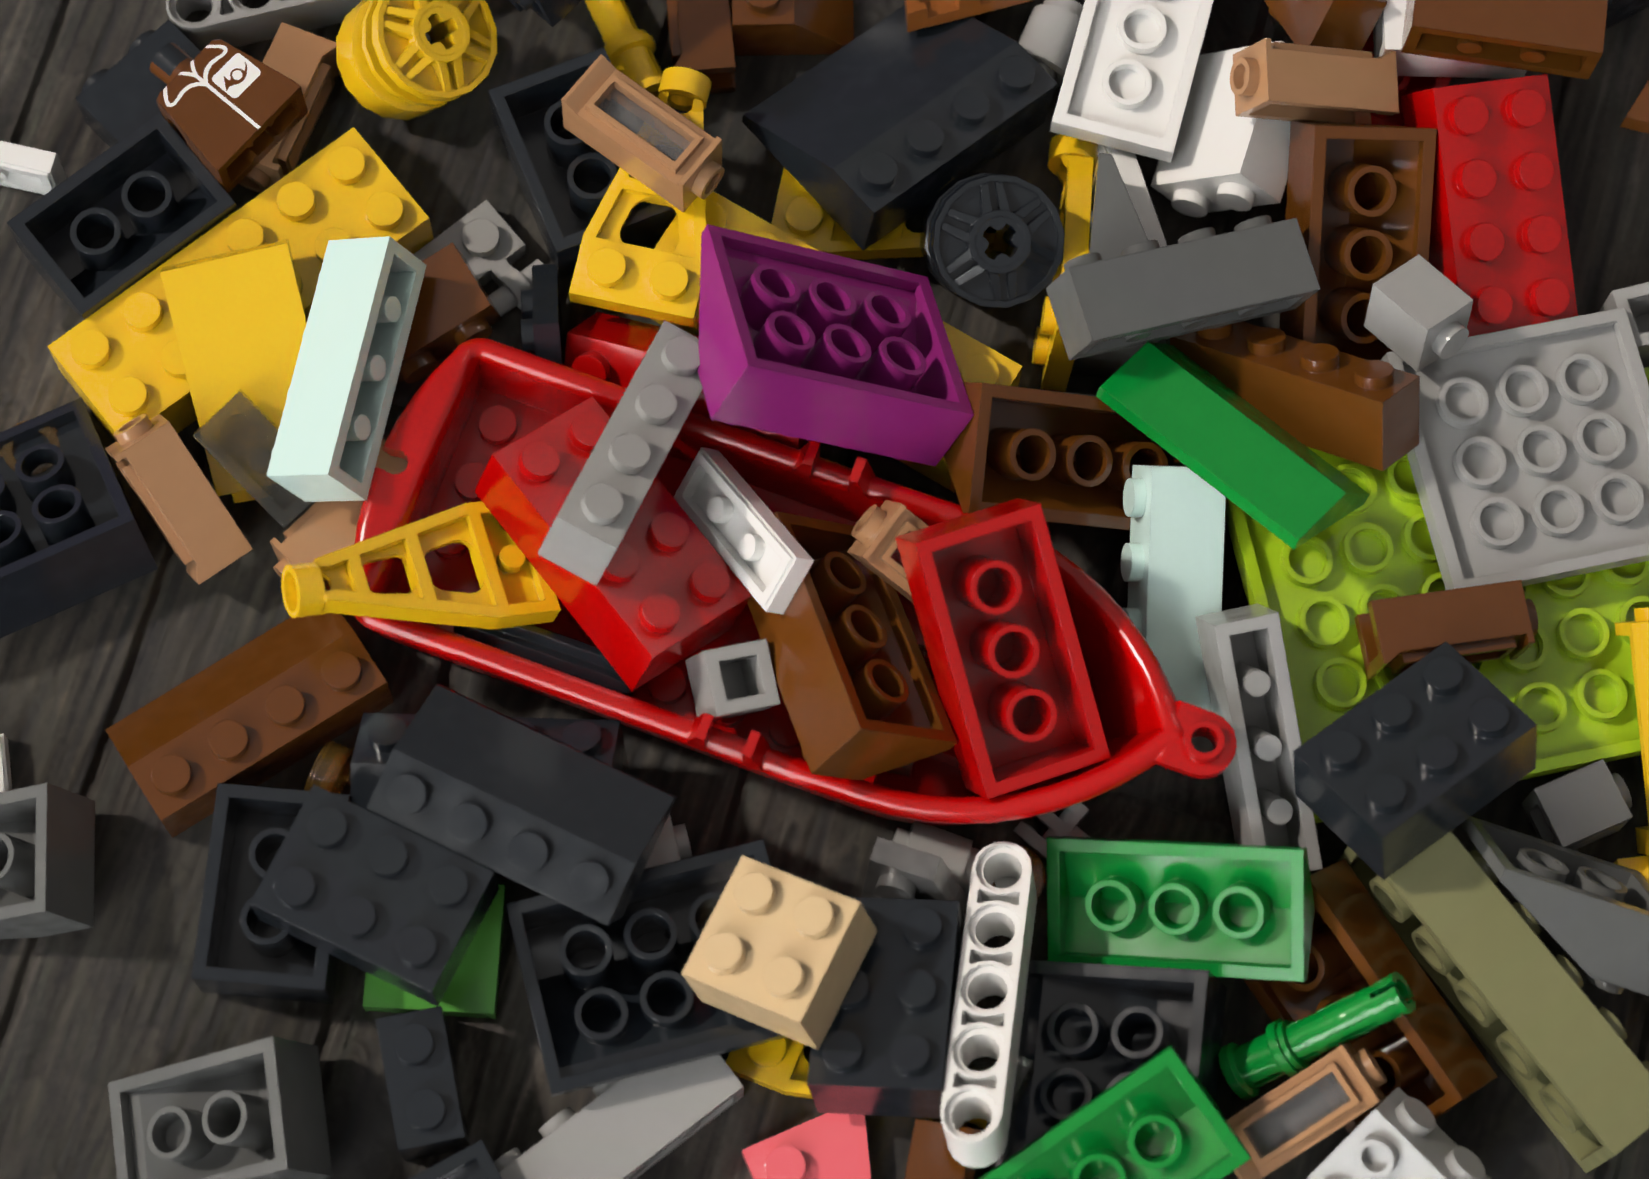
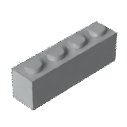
[537,320,703,585]
[1195,604,1323,871]
[494,1055,744,1179]

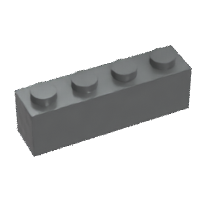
[1046,215,1320,361]

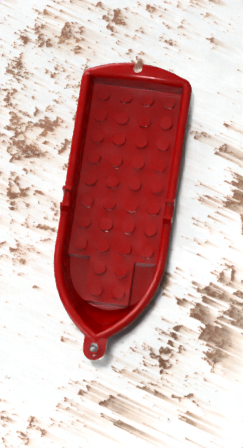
[354,338,1237,826]

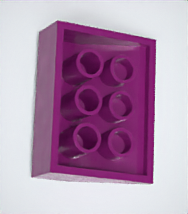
[698,224,974,467]

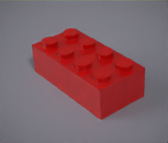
[1401,74,1578,337]
[474,396,752,692]
[895,498,1111,799]

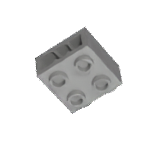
[1306,1087,1491,1179]

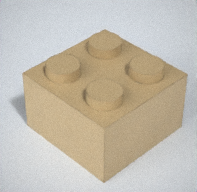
[681,855,878,1050]

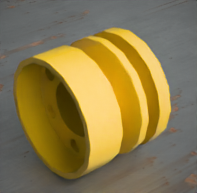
[336,0,497,120]

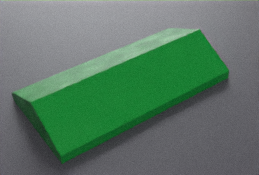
[1096,342,1369,549]
[1047,836,1315,982]
[979,1045,1251,1179]

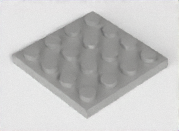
[1381,307,1649,590]

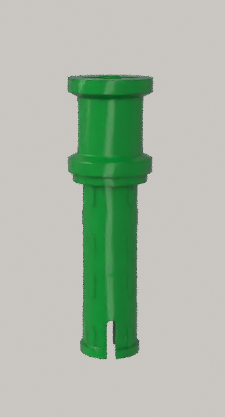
[1219,972,1416,1101]

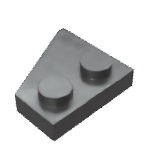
[861,837,968,921]

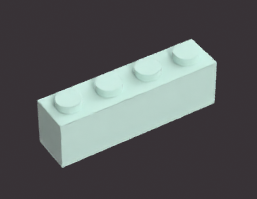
[266,236,427,502]
[1121,465,1226,712]

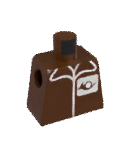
[150,39,308,193]

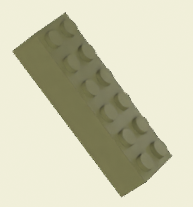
[1337,828,1649,1173]

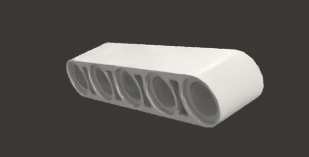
[940,841,1037,1168]

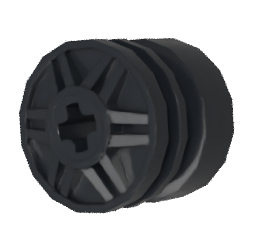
[920,172,1065,308]

